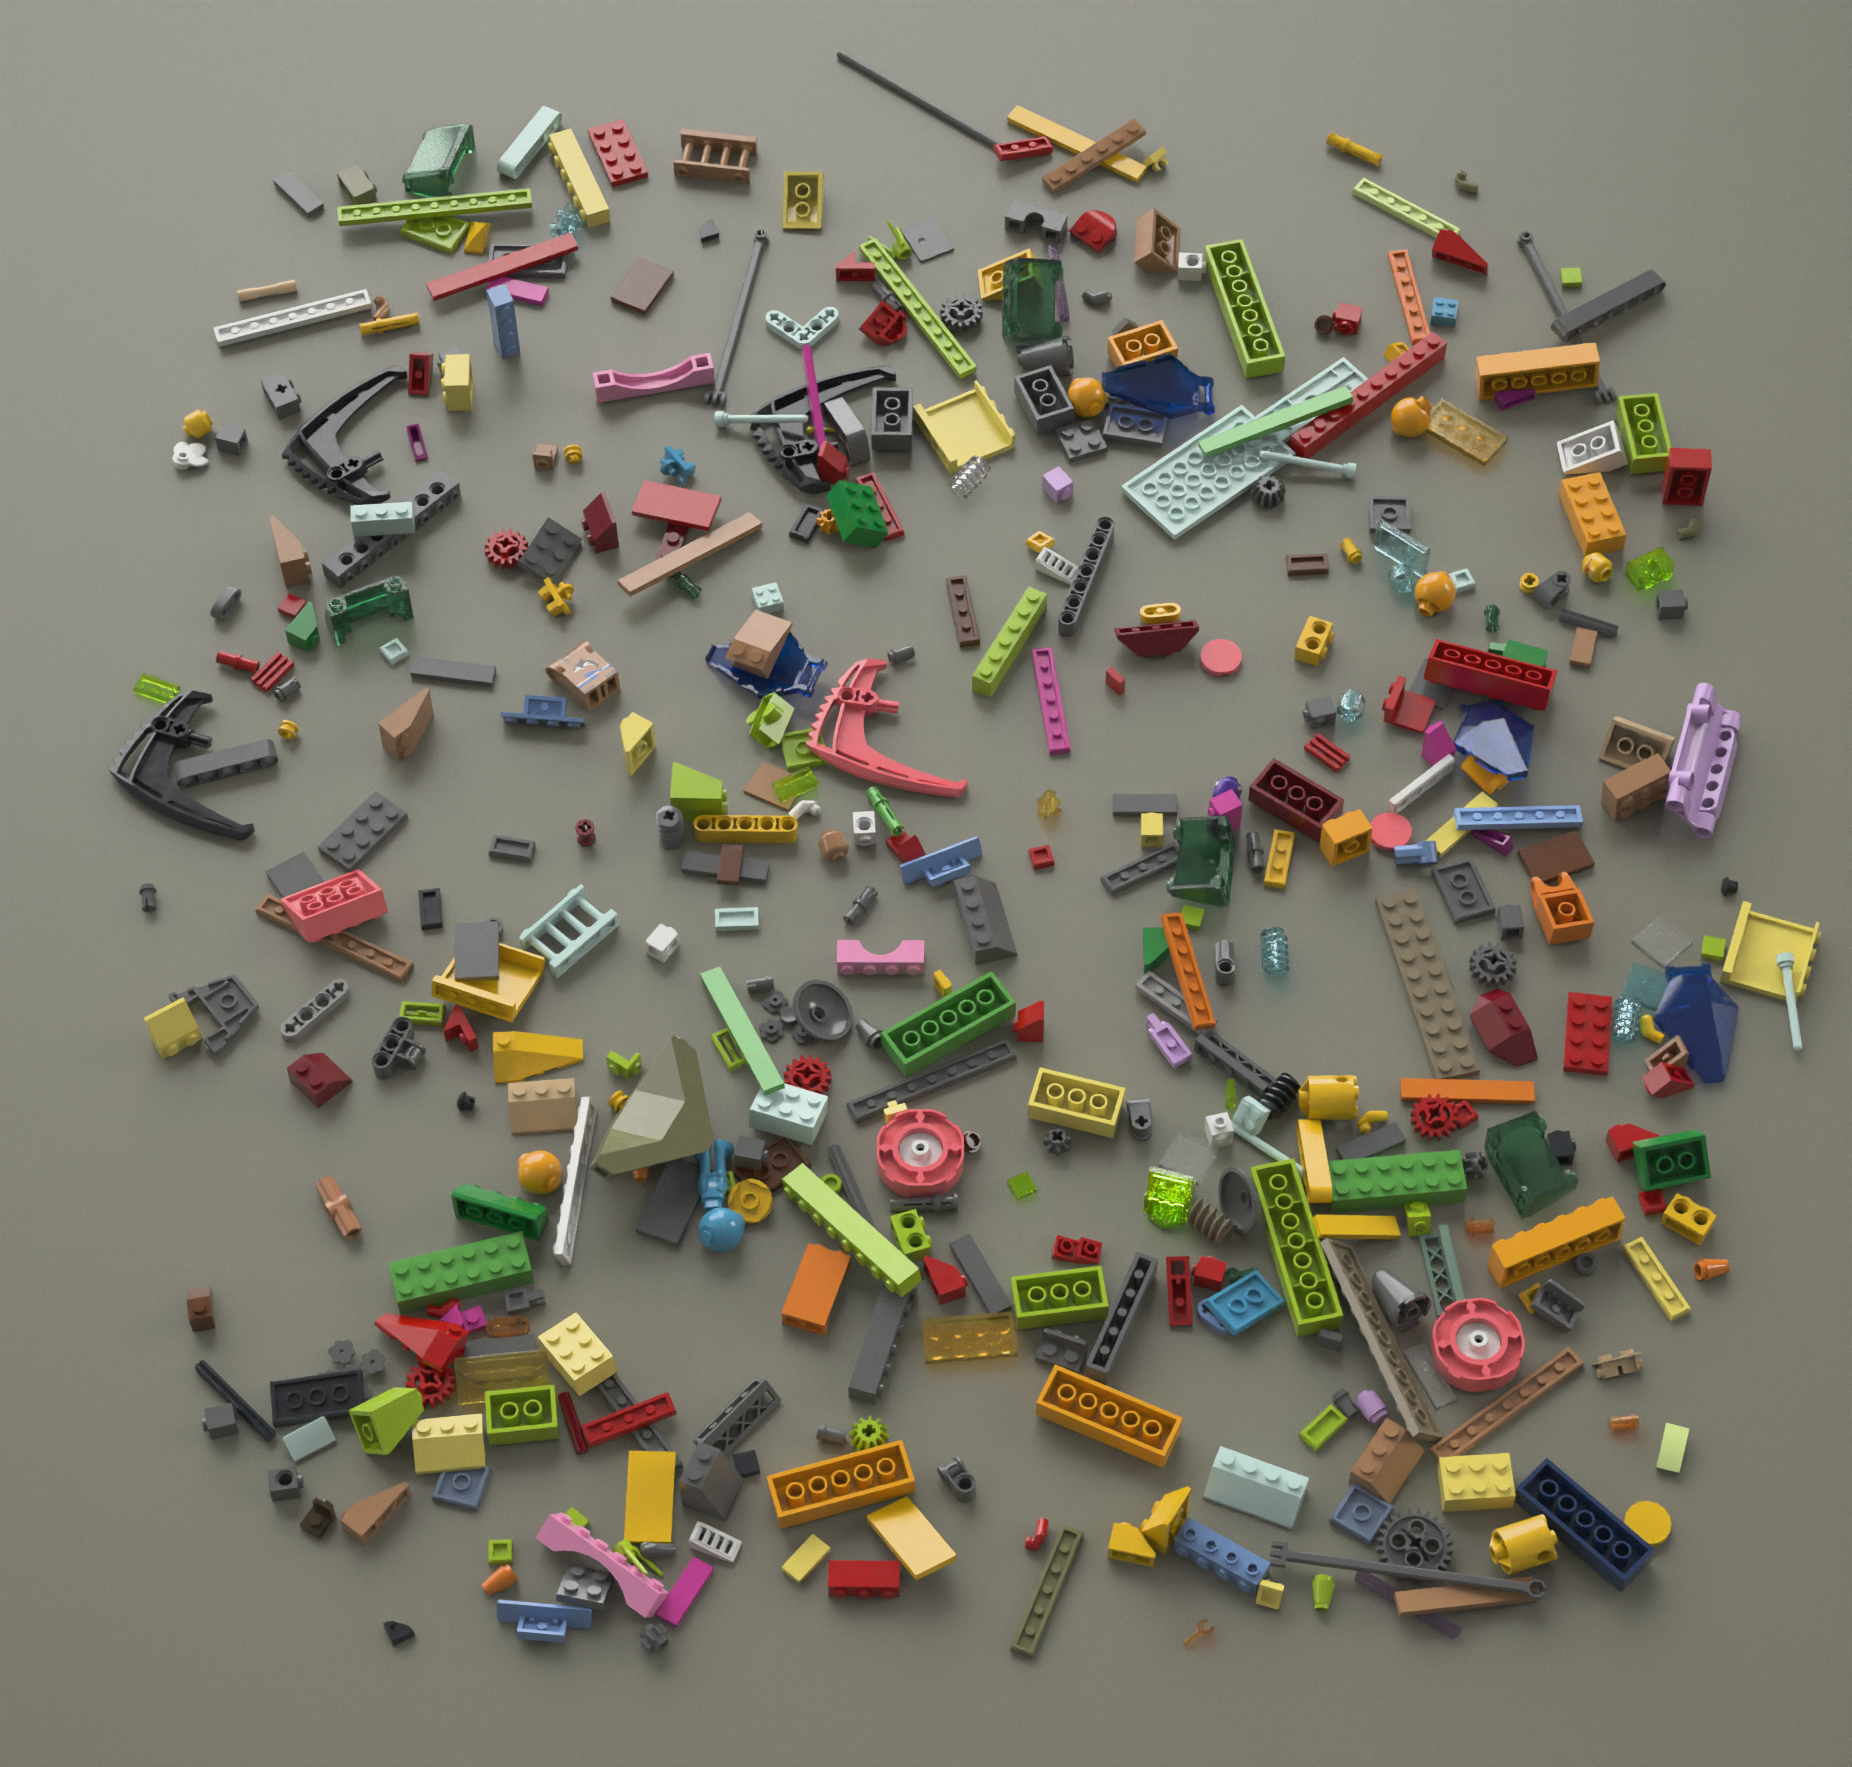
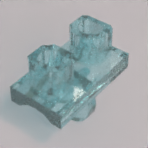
[548,203,583,236]

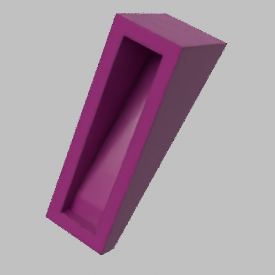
[1494,389,1536,411]
[406,423,428,461]
[1471,829,1514,857]

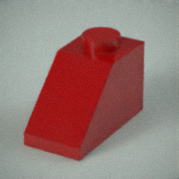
[408,352,434,395]
[818,440,850,484]
[1013,1001,1045,1042]
[1642,1062,1695,1098]
[1606,1123,1660,1163]
[923,1256,968,1305]

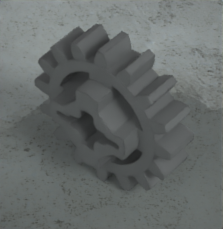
[940,294,983,332]
[1469,942,1517,987]

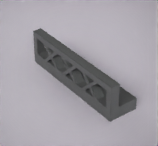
[1194,1030,1276,1099]
[692,1378,781,1456]

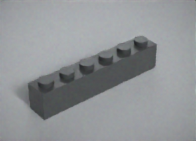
[1085,1252,1158,1385]
[848,1283,918,1404]

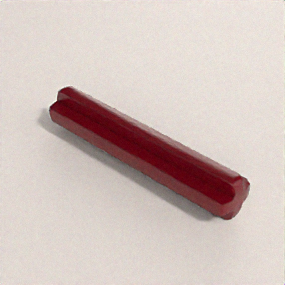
[558,1391,588,1455]

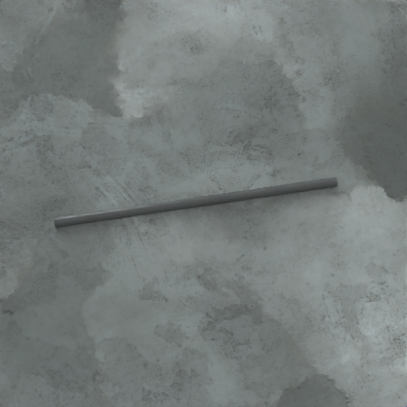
[837,50,1018,160]

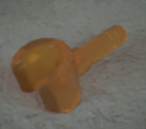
[1183,1619,1215,1646]

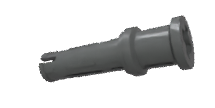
[890,1192,958,1213]

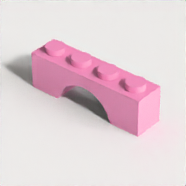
[837,940,924,975]

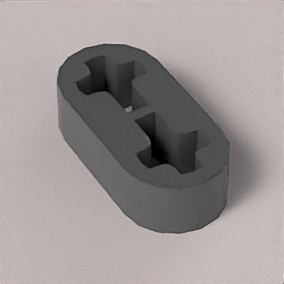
[211,585,241,621]

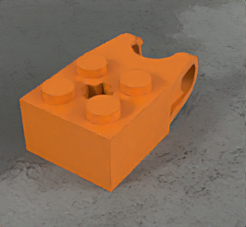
[1530,872,1594,945]

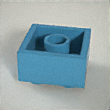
[1430,297,1459,327]

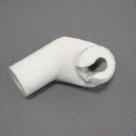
[788,800,821,820]

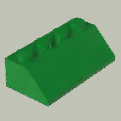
[451,1184,549,1241]

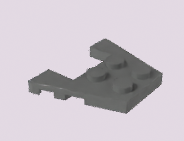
[168,974,259,1057]

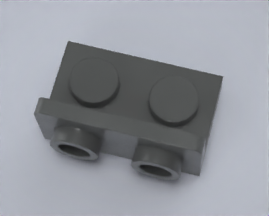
[1035,1328,1088,1374]

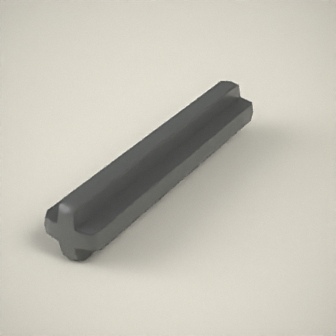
[1558,608,1619,637]

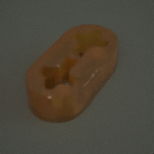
[486,1315,530,1338]

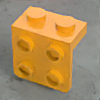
[1460,741,1523,795]

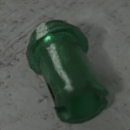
[1484,605,1500,632]

